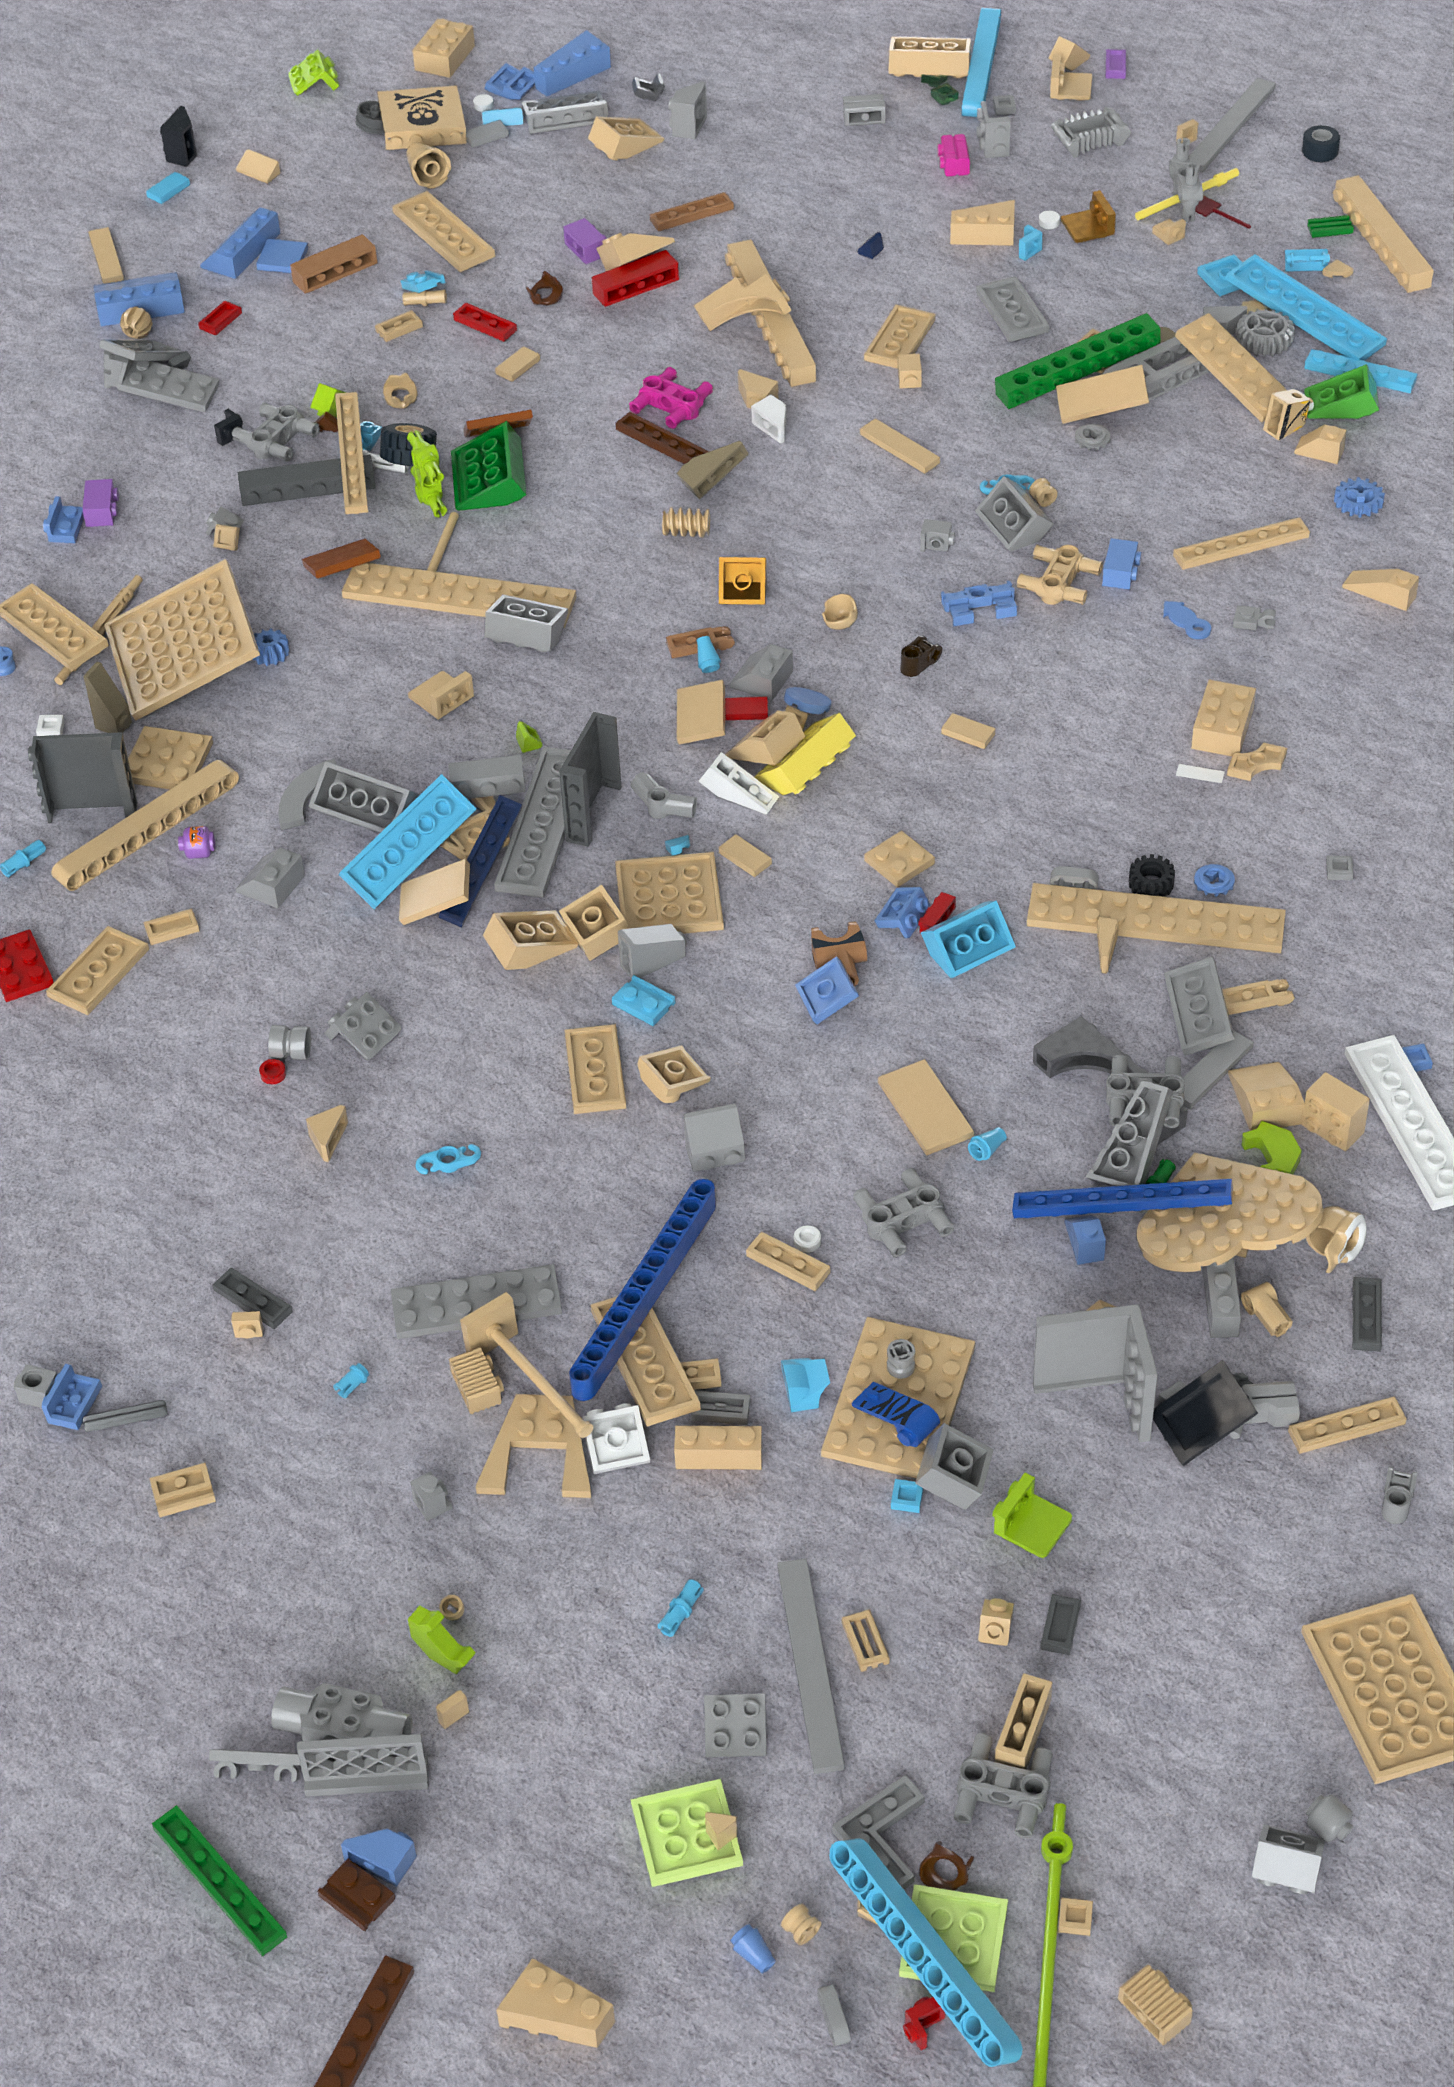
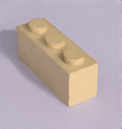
[674,1426,762,1470]
[995,1673,1053,1770]

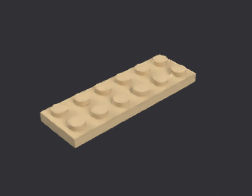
[392,191,495,272]
[1175,313,1286,423]
[0,583,109,671]
[591,1296,701,1426]

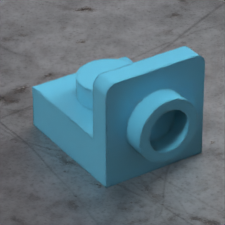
[1019,225,1042,261]

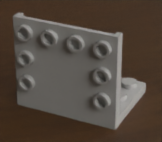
[1033,1304,1157,1442]

